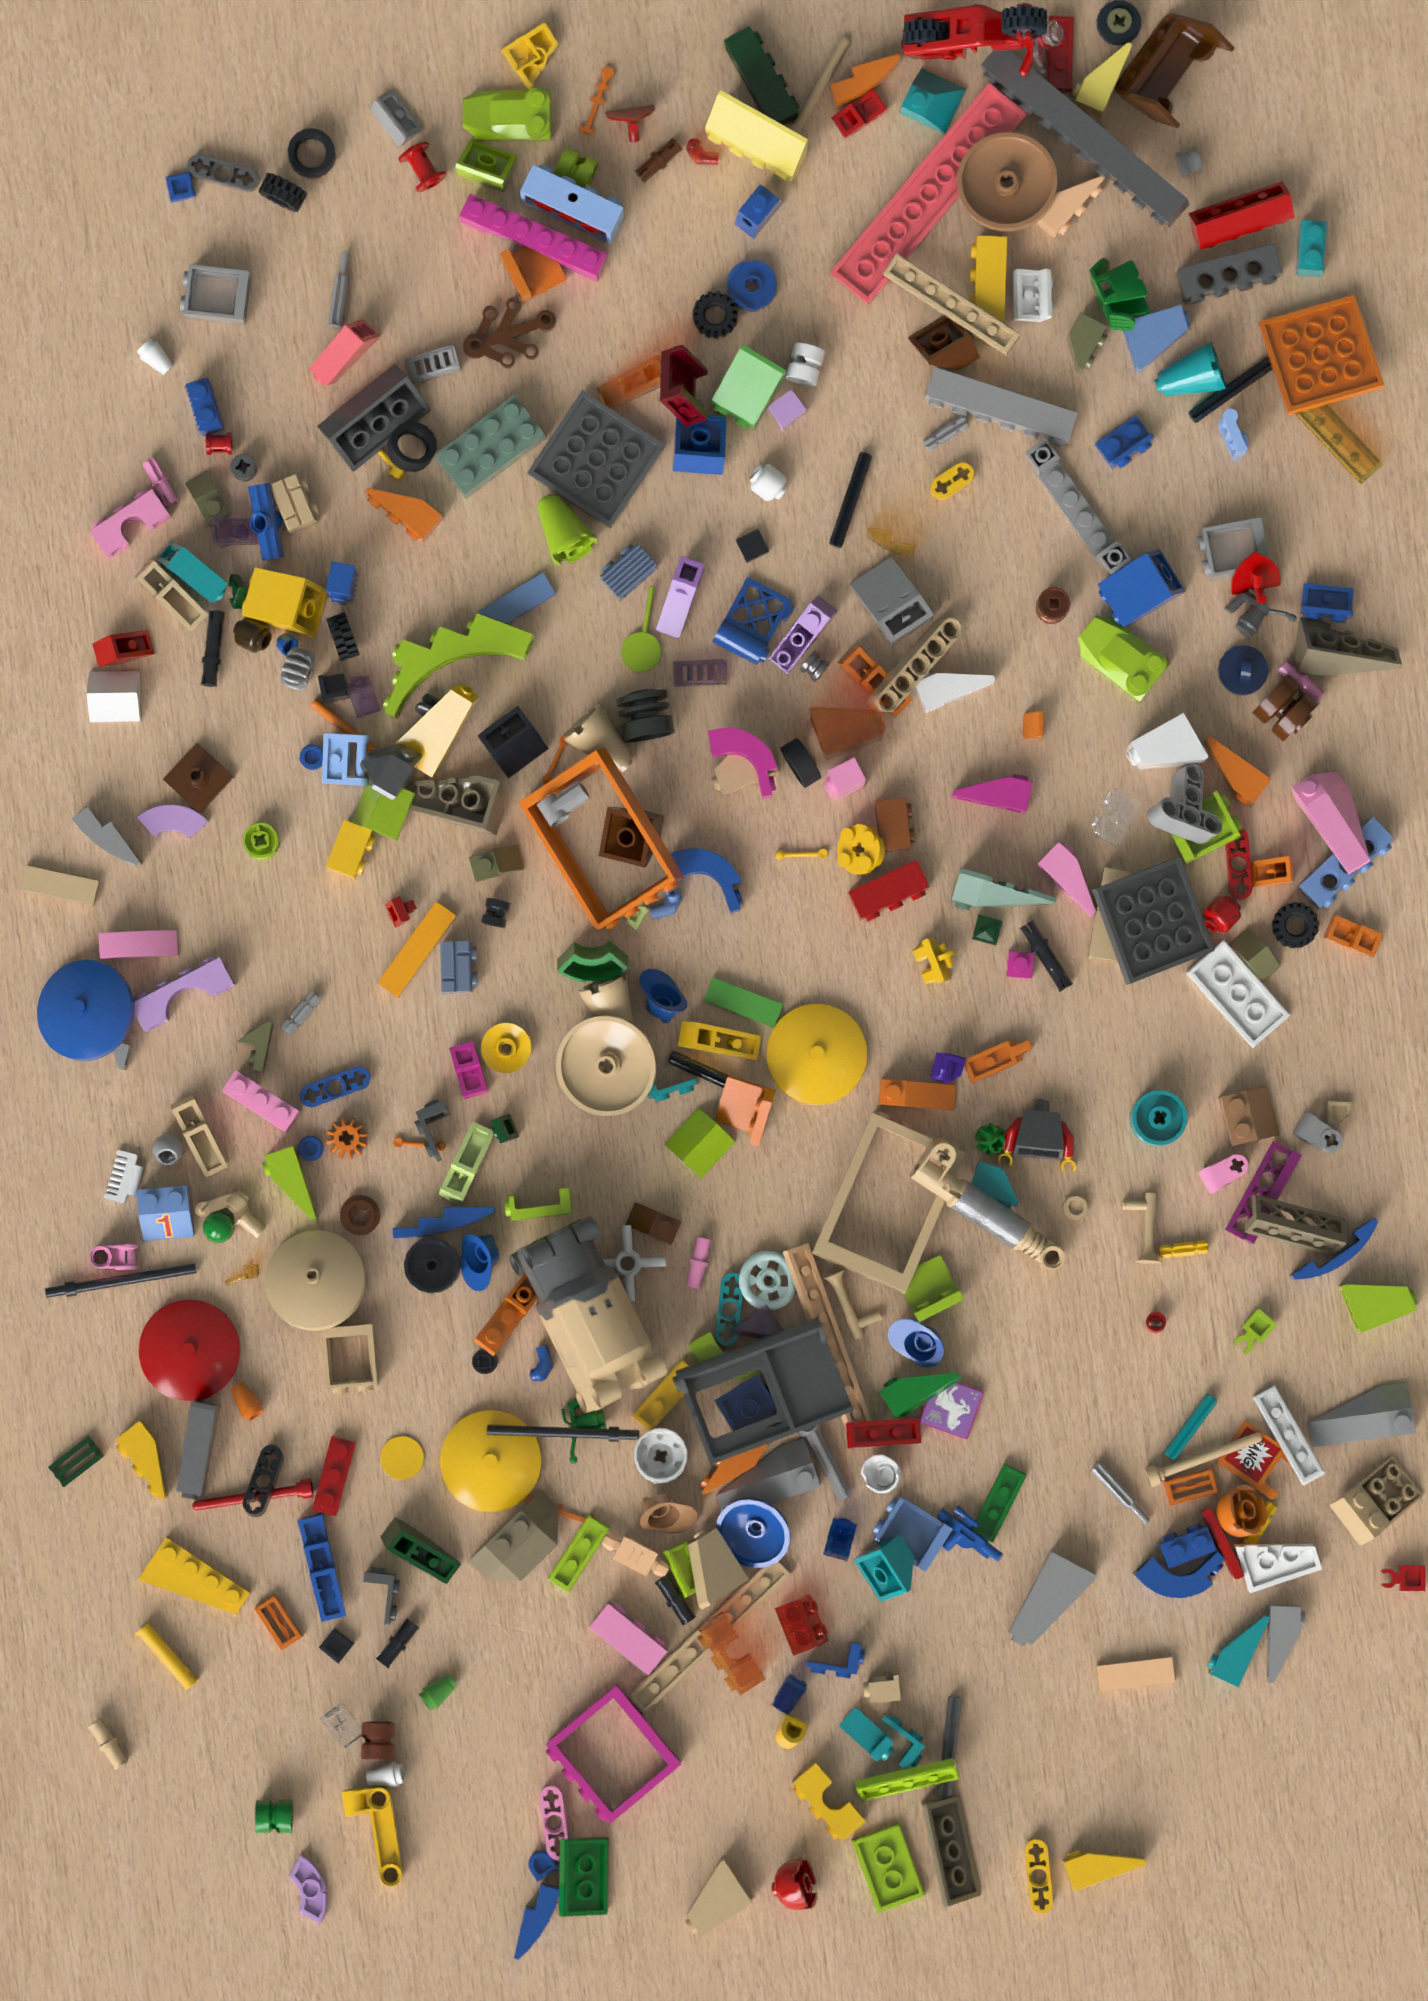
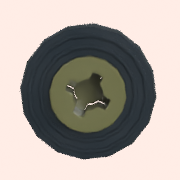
[1097,0,1141,46]

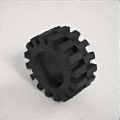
[258,173,307,212]
[693,291,738,339]
[326,612,360,661]
[1272,902,1319,949]

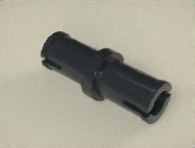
[655,1574,696,1625]
[376,1618,419,1669]

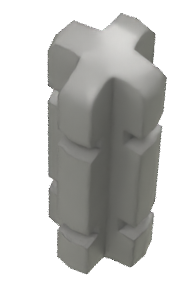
[923,416,969,451]
[281,991,322,1035]

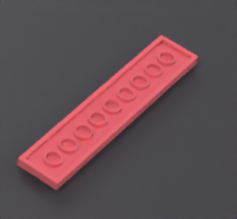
[830,83,1027,305]

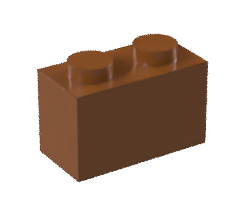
[875,797,915,852]

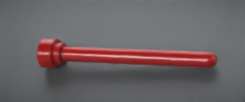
[192,1478,314,1511]

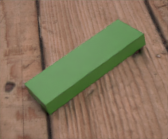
[704,977,783,1028]

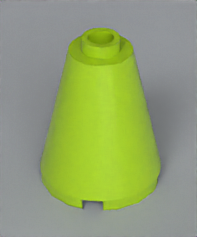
[537,494,598,566]

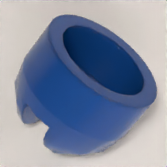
[276,634,298,656]

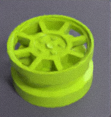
[243,823,279,860]

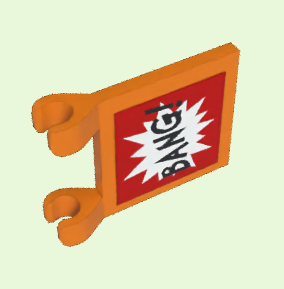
[1216,1420,1290,1500]

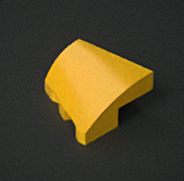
[500,22,558,90]

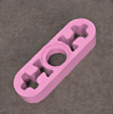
[540,1785,569,1860]

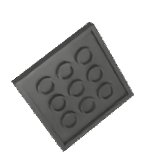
[527,390,666,529]
[1092,856,1214,985]

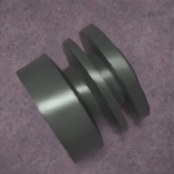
[616,689,675,743]

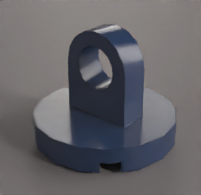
[1218,645,1268,696]

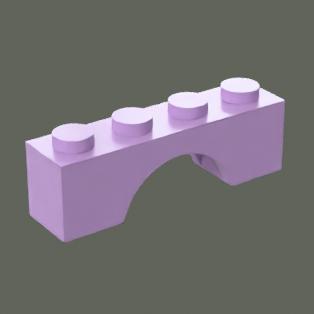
[134,956,236,1033]

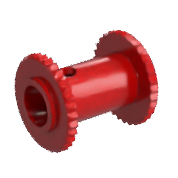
[399,141,447,192]

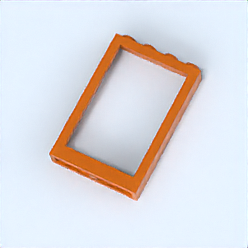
[518,748,684,931]

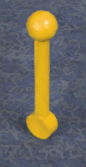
[775,849,828,860]

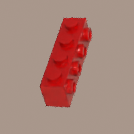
[1188,181,1295,250]

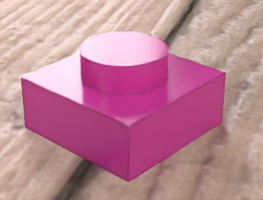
[1006,951,1034,979]

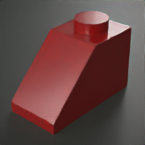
[92,630,155,667]

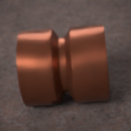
[1036,587,1071,624]
[361,1721,394,1760]

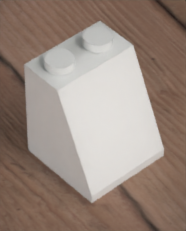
[1126,713,1209,770]

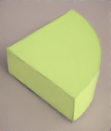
[625,896,649,930]

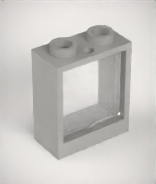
[180,264,251,325]
[1197,517,1269,581]

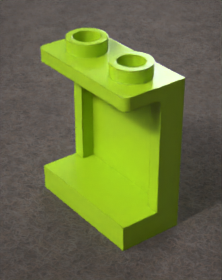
[1171,790,1243,865]
[504,1188,573,1221]

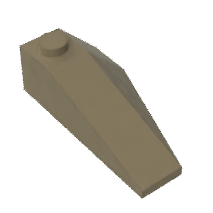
[404,775,504,835]

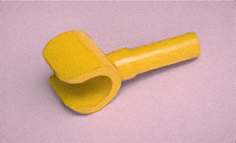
[378,449,406,481]

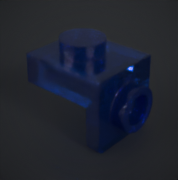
[823,1518,857,1561]

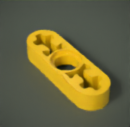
[1024,1838,1053,1914]

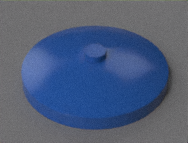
[37,960,134,1061]

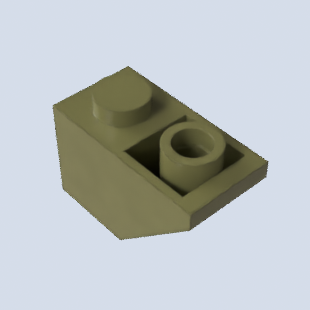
[1067,312,1108,374]

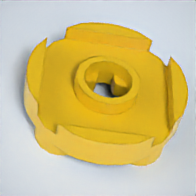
[837,824,885,875]

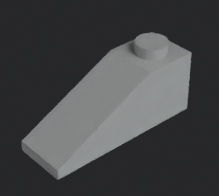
[1266,1605,1305,1683]

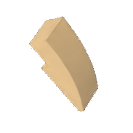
[134,559,208,632]
[171,1094,228,1178]

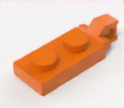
[964,1039,1033,1084]

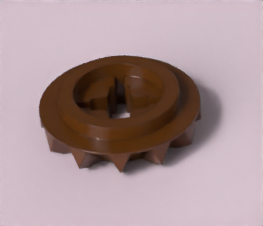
[340,1195,381,1235]

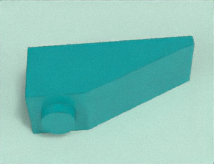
[1207,1614,1270,1688]

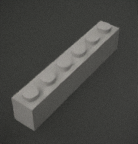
[924,367,1078,447]

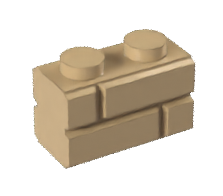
[270,474,320,534]

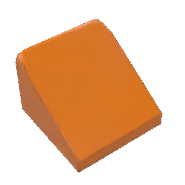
[1023,711,1044,739]

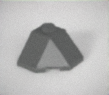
[360,744,423,801]

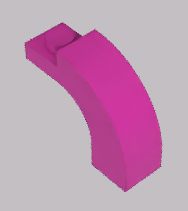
[708,728,777,799]

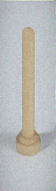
[786,37,850,136]
[1145,1433,1262,1488]

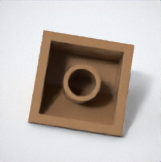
[1218,1086,1280,1147]

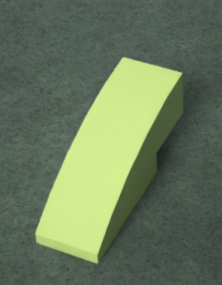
[439,1121,494,1206]

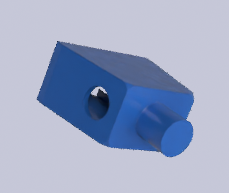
[734,184,783,239]

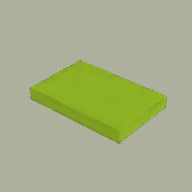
[852,1823,925,1913]

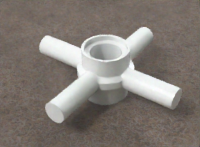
[603,1225,667,1301]

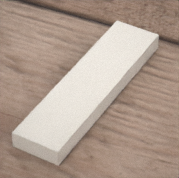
[1253,1385,1325,1486]

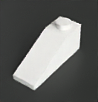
[914,672,995,713]

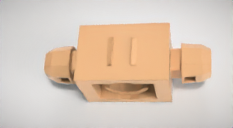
[602,1534,670,1577]

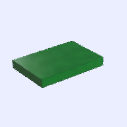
[559,1837,609,1917]

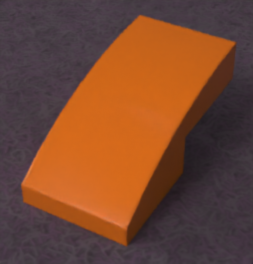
[1323,915,1383,958]

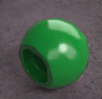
[203,1211,235,1243]

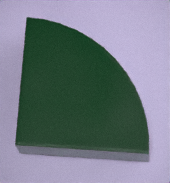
[228,574,248,609]

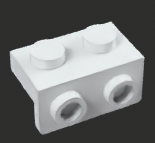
[1013,268,1054,322]

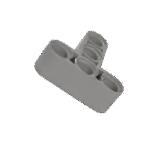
[1147,763,1222,844]

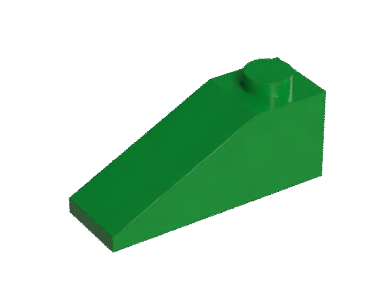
[879,1373,963,1419]

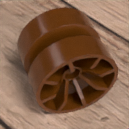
[1252,674,1320,742]

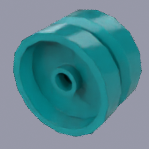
[1129,1090,1187,1146]

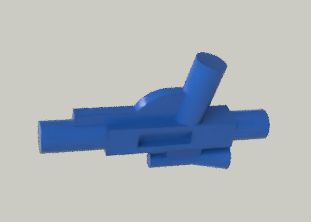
[937,1505,1003,1562]

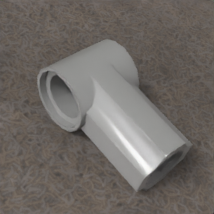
[537,780,591,827]

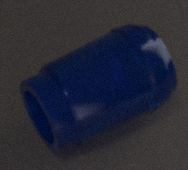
[771,1674,808,1715]

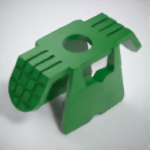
[1089,258,1150,331]

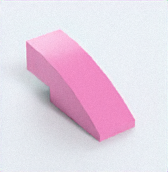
[98,930,179,960]

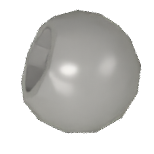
[152,1134,184,1165]

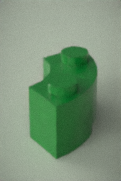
[557,941,629,983]

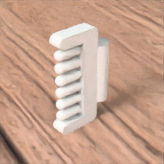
[104,1150,144,1203]

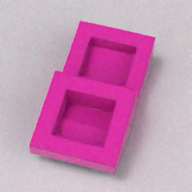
[449,1041,488,1100]

